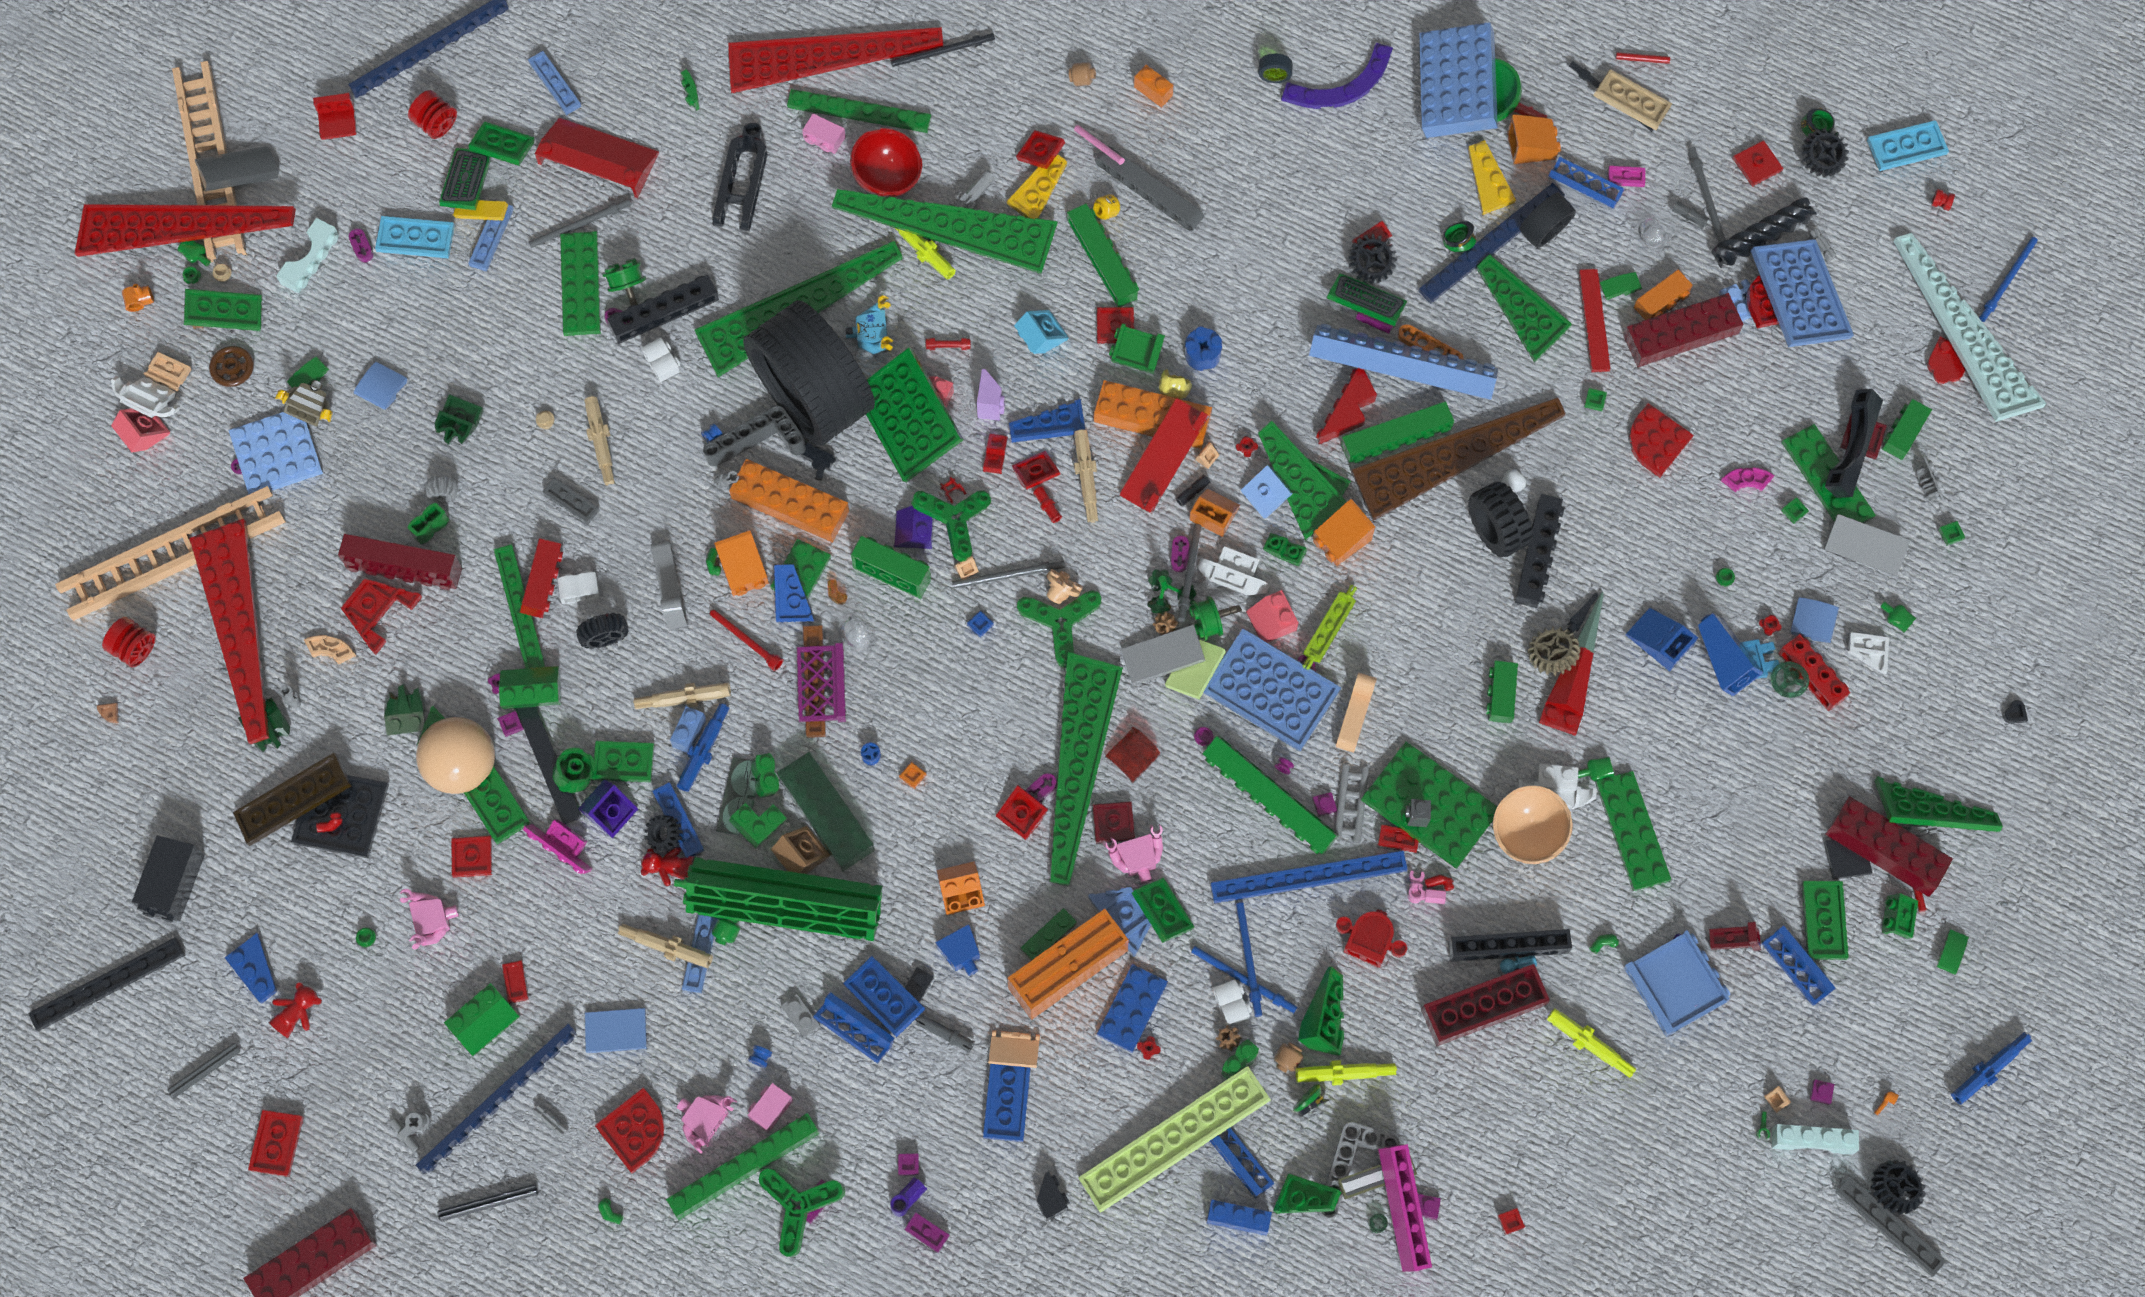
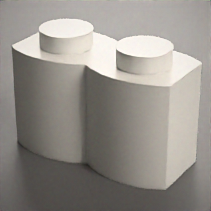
[641,338,681,382]
[557,570,600,604]
[1212,980,1252,1026]

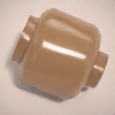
[1069,62,1096,86]
[1274,1042,1304,1073]

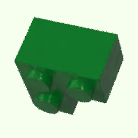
[729,803,787,849]

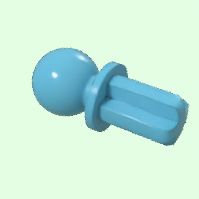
[1500,956,1537,974]

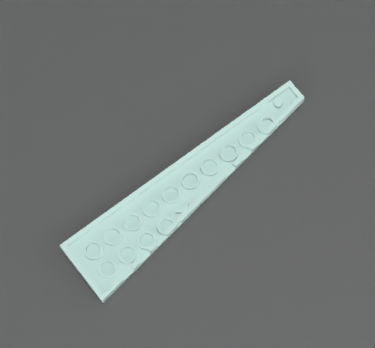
[1893,233,2047,422]

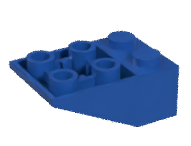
[1625,608,1698,672]

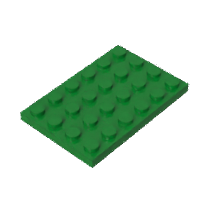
[866,348,964,483]
[1361,742,1498,869]

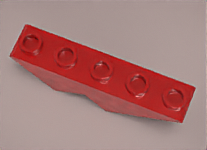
[1316,368,1377,444]

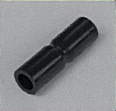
[1175,474,1210,507]

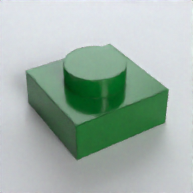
[1584,388,1607,412]
[1781,497,1809,524]
[1938,521,1965,546]

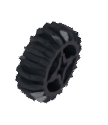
[1799,128,1849,178]
[1347,234,1397,284]
[576,613,629,649]
[1870,1159,1926,1215]

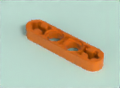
[1398,324,1464,360]

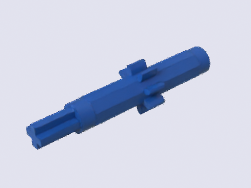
[676,703,730,792]
[1951,1032,2032,1105]

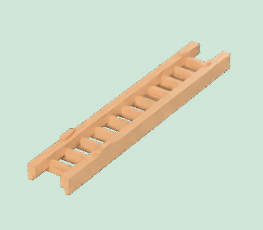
[172,61,247,262]
[55,486,285,621]

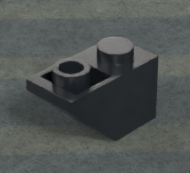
[1037,1171,1070,1222]

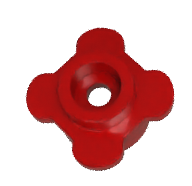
[1236,436,1258,458]
[1759,614,1782,636]
[1137,1036,1161,1060]

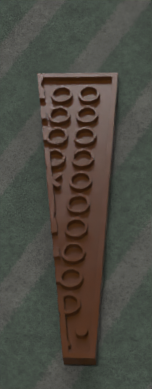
[1351,398,1566,521]

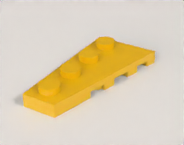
[1468,140,1516,215]
[1007,154,1067,219]

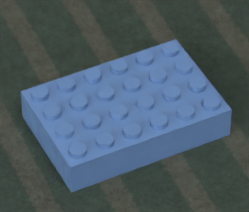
[1419,22,1498,138]

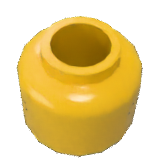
[1093,194,1120,220]

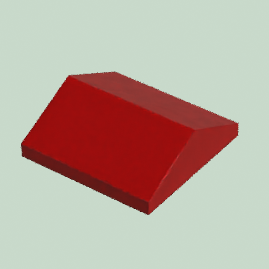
[1012,451,1061,490]
[996,785,1048,840]

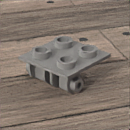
[1916,456,1945,502]

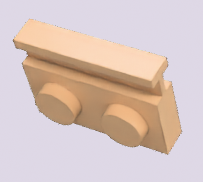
[144,352,192,392]

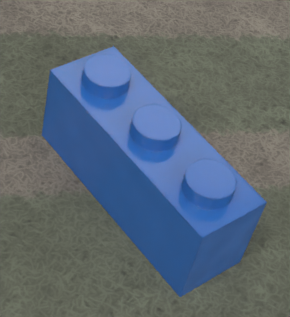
[1207,1199,1272,1236]

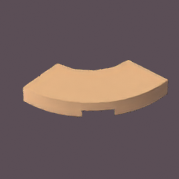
[304,635,356,664]

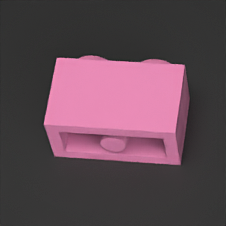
[802,114,846,154]
[747,1083,793,1133]

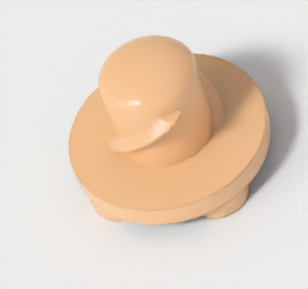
[1046,569,1083,604]

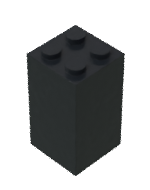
[132,835,205,923]

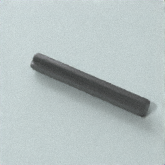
[168,1043,240,1098]

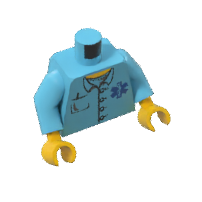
[845,295,893,354]

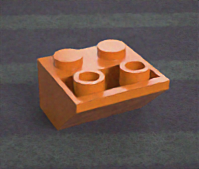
[1190,488,1241,537]
[936,861,985,915]

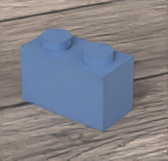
[670,706,706,753]

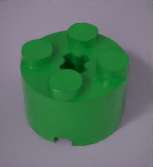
[552,748,596,793]

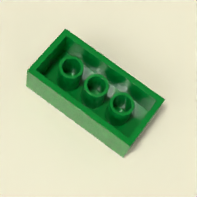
[851,536,931,599]

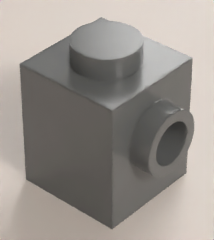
[1405,799,1431,827]

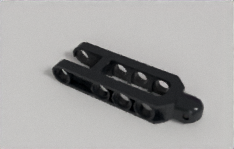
[712,123,768,231]

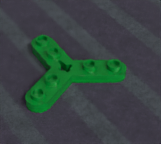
[911,490,991,562]
[1017,590,1101,668]
[758,1168,845,1257]

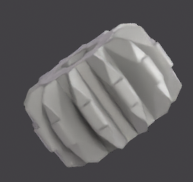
[426,476,458,503]

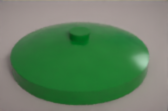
[1495,58,1522,122]

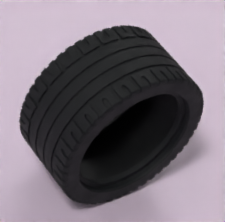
[743,300,875,446]

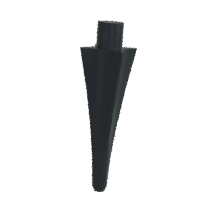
[1567,592,1598,634]

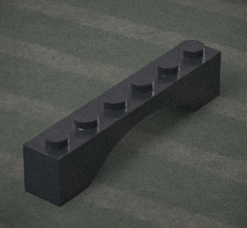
[1825,389,1883,498]

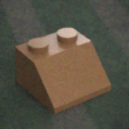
[771,826,830,874]

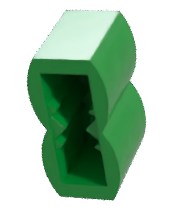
[407,503,449,545]
[751,753,779,798]
[1221,1040,1259,1079]

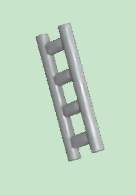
[1334,764,1369,843]

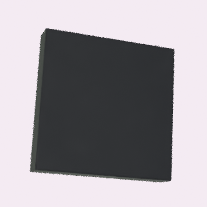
[1824,840,1873,880]

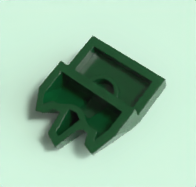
[434,394,485,445]
[384,683,426,736]
[238,697,291,752]

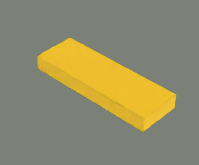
[453,200,508,221]

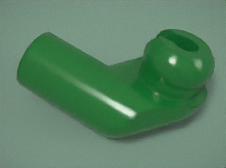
[706,548,721,576]
[1589,933,1619,954]
[598,1198,624,1225]

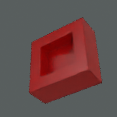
[1497,1208,1525,1235]

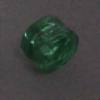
[1369,1214,1388,1233]

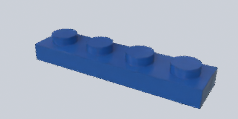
[652,782,705,858]

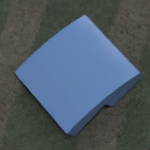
[354,362,407,410]
[1790,597,1839,643]

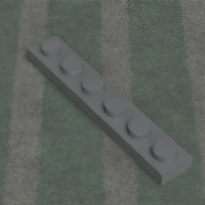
[1835,1176,1946,1277]

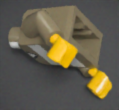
[275,381,333,427]

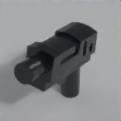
[801,443,836,481]

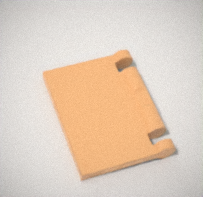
[988,1030,1040,1068]

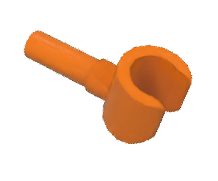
[1874,1091,1899,1115]

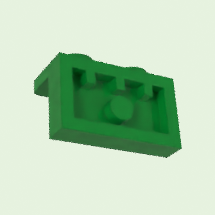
[1882,893,1918,939]

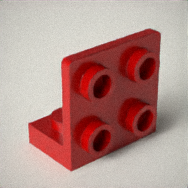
[313,93,357,140]

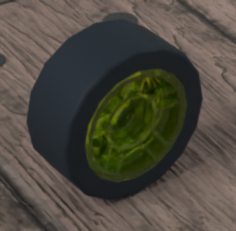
[1258,53,1293,83]

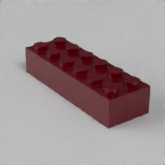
[1623,293,1744,368]
[338,534,462,590]
[1825,796,1954,897]
[1421,964,1550,1047]
[243,1208,377,1297]

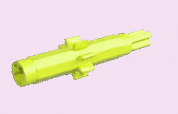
[895,228,956,279]
[1546,1008,1637,1078]
[1295,1060,1397,1086]

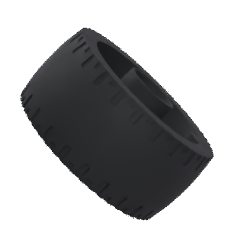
[1519,192,1576,248]

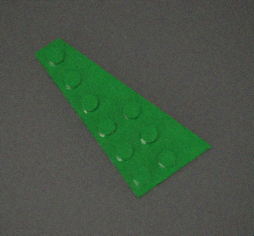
[1477,254,1572,363]
[1258,421,1347,541]
[1874,776,2003,832]

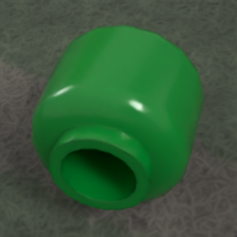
[711,918,741,946]

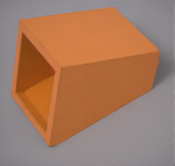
[1507,115,1561,164]
[1313,499,1375,566]
[714,530,769,596]

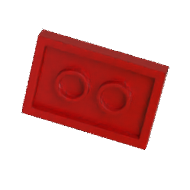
[248,1110,304,1177]

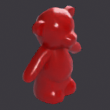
[641,847,695,886]
[268,982,322,1038]

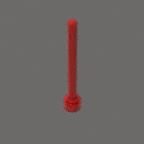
[709,609,784,671]

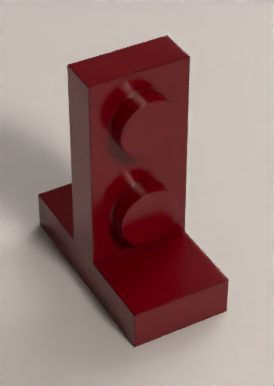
[1709,922,1761,951]

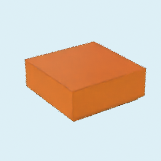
[899,762,927,789]

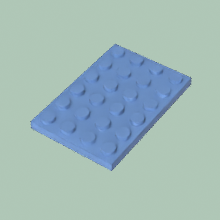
[1751,239,1854,347]
[1203,629,1341,752]

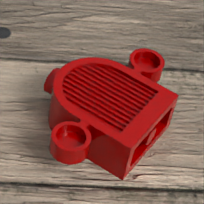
[1336,909,1407,968]

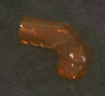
[828,580,848,605]

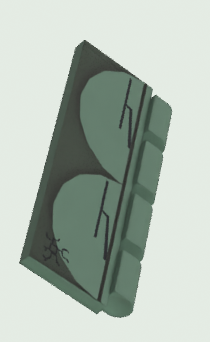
[716,757,756,835]

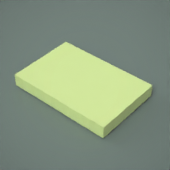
[1165,640,1226,699]

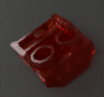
[1105,727,1160,783]

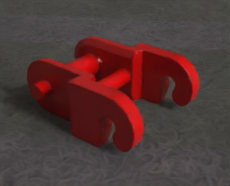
[940,477,967,504]

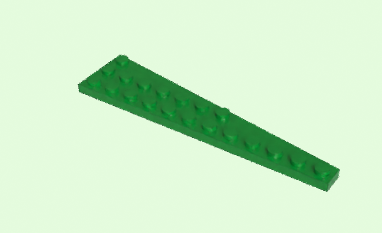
[832,189,1058,274]
[694,241,903,378]
[1049,652,1123,887]

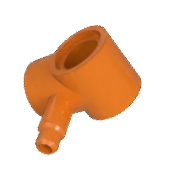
[122,284,154,312]

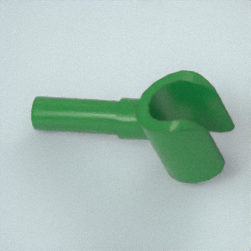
[1756,1111,1770,1139]

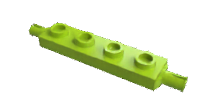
[1302,585,1357,670]

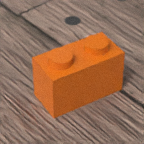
[1134,65,1174,108]

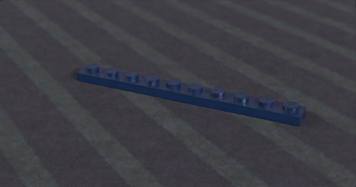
[348,0,509,98]
[1418,183,1565,304]
[416,1024,576,1174]

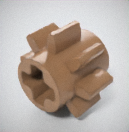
[1153,611,1178,635]
[1216,1025,1243,1051]

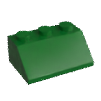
[499,666,562,709]
[444,983,519,1057]

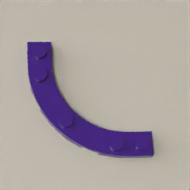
[1281,43,1393,109]

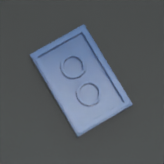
[585,1008,647,1053]

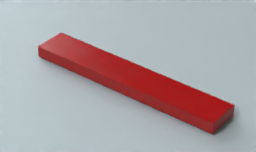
[1579,269,1611,373]

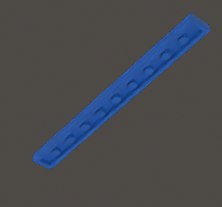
[1210,851,1408,903]

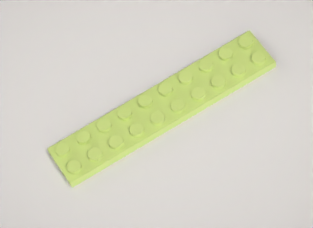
[1078,1066,1271,1213]

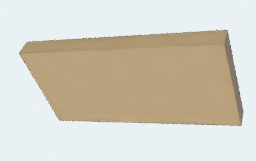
[1593,69,1672,130]

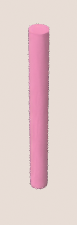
[1074,125,1125,165]

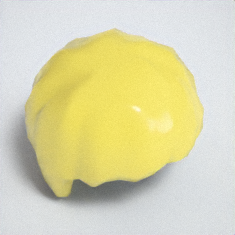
[1159,369,1192,400]

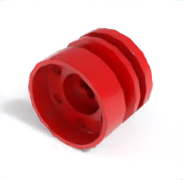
[408,90,457,139]
[102,617,156,668]

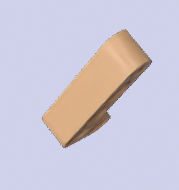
[1336,672,1377,753]

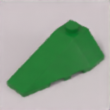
[1298,966,1344,1056]

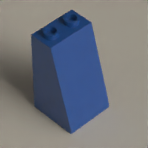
[1698,613,1764,696]

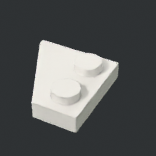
[1848,632,1889,674]

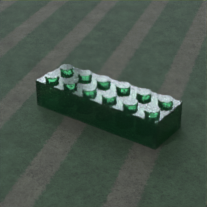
[777,752,875,872]

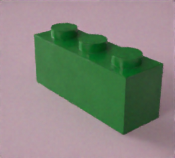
[1882,399,1932,460]
[1486,661,1518,723]

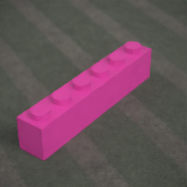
[1378,1144,1432,1272]

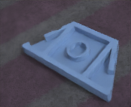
[1088,887,1151,957]

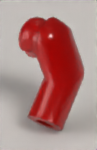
[316,812,343,833]
[1425,874,1454,891]

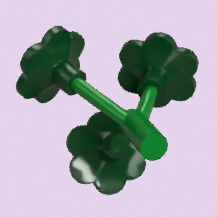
[1147,569,1197,614]

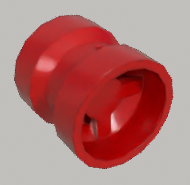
[1931,188,1955,211]

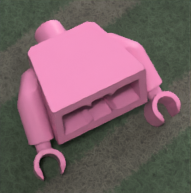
[1103,824,1163,884]
[400,889,459,949]
[677,1095,737,1153]

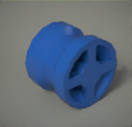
[701,423,723,443]
[861,742,881,765]
[748,1045,772,1068]

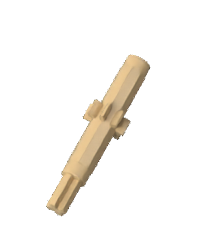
[584,396,615,486]
[1074,430,1099,523]
[633,683,731,710]
[618,923,713,968]

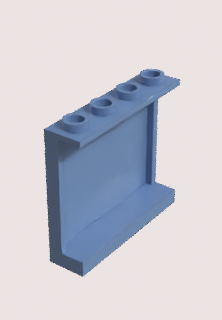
[1624,930,1730,1037]

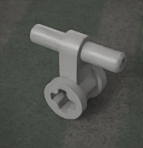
[389,1112,431,1153]

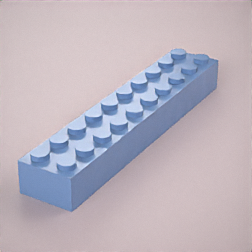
[1309,324,1498,400]

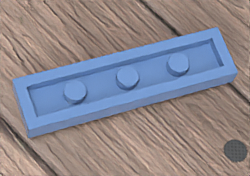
[528,51,581,115]
[469,205,514,272]

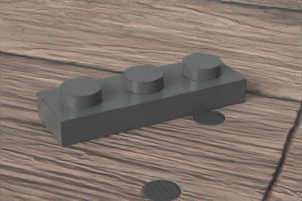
[543,478,600,524]

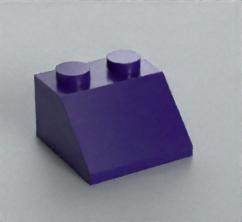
[894,506,934,549]
[578,780,638,838]

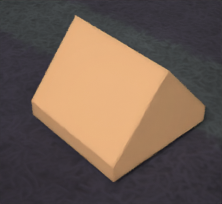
[1195,442,1219,469]
[954,556,979,579]
[1764,1086,1791,1113]

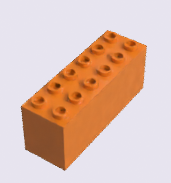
[1007,909,1129,1020]

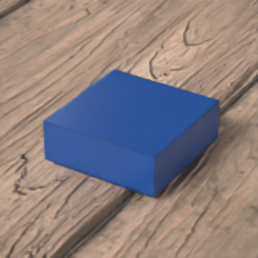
[967,610,994,638]

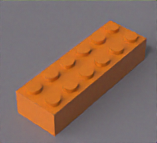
[1094,380,1212,449]
[729,459,849,543]

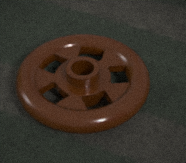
[209,346,254,387]

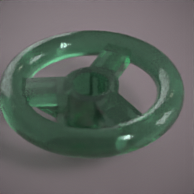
[1771,661,1809,698]

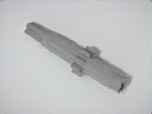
[927,171,994,244]

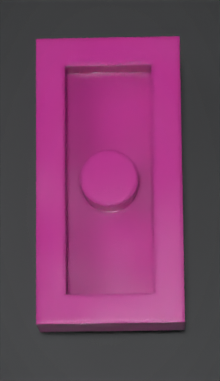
[1608,166,1645,187]

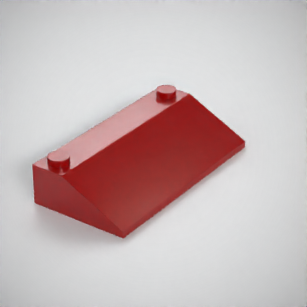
[535,118,659,198]

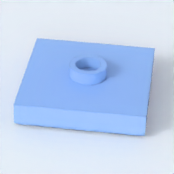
[1240,465,1293,519]

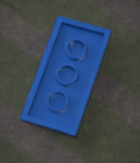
[843,956,925,1038]
[1097,964,1168,1053]
[983,1064,1031,1142]

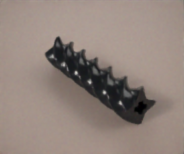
[1711,198,1817,268]

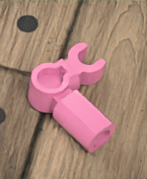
[1408,871,1446,904]

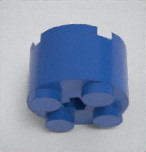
[1184,327,1222,371]

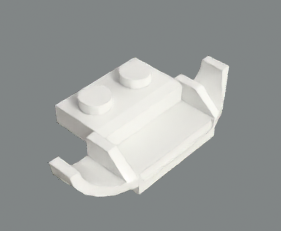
[111,376,181,418]
[1197,546,1270,595]
[1518,763,1597,809]

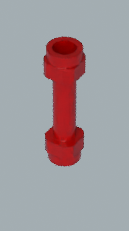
[926,338,971,350]

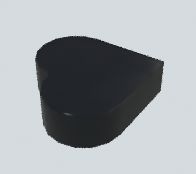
[2003,700,2028,724]

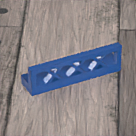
[1548,157,1625,209]
[1762,926,1836,1006]
[814,992,895,1064]
[1210,1128,1274,1199]

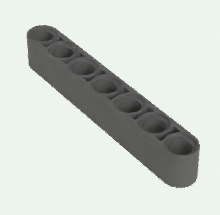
[1095,146,1204,231]

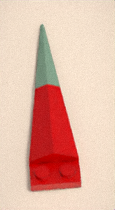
[1539,592,1604,736]

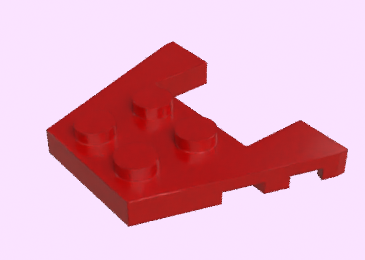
[341,579,422,655]

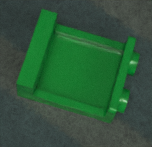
[1109,323,1165,374]

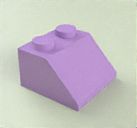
[977,369,1005,421]

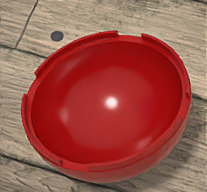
[850,128,922,198]

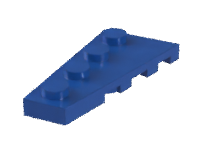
[1009,399,1086,443]

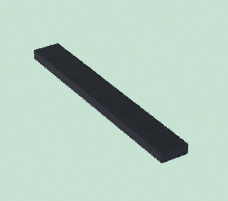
[515,707,582,825]
[28,937,186,1031]

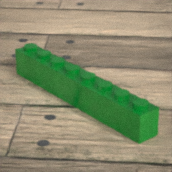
[1203,736,1339,854]
[666,1113,819,1220]

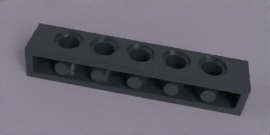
[607,275,719,344]
[1515,494,1565,608]
[1448,929,1572,962]

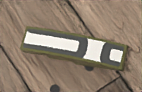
[1337,1156,1417,1200]

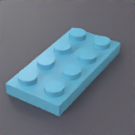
[1867,120,1949,171]
[375,216,455,258]

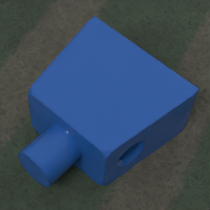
[935,924,980,976]

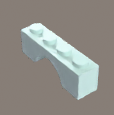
[276,218,339,293]
[1772,1124,1859,1154]

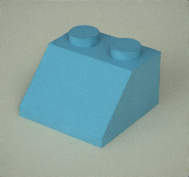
[1014,310,1069,354]

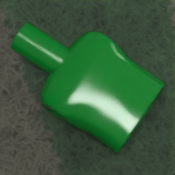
[177,240,211,267]
[1880,601,1916,633]
[1578,756,1614,782]

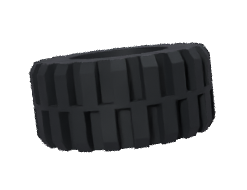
[1468,481,1533,557]

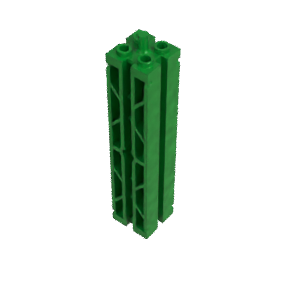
[674,857,883,941]

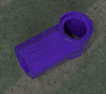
[890,1177,927,1217]

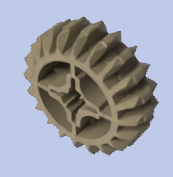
[1528,626,1581,677]

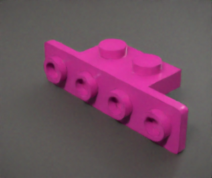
[523,819,593,874]

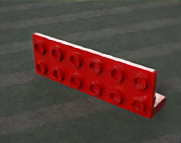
[1120,398,1209,514]

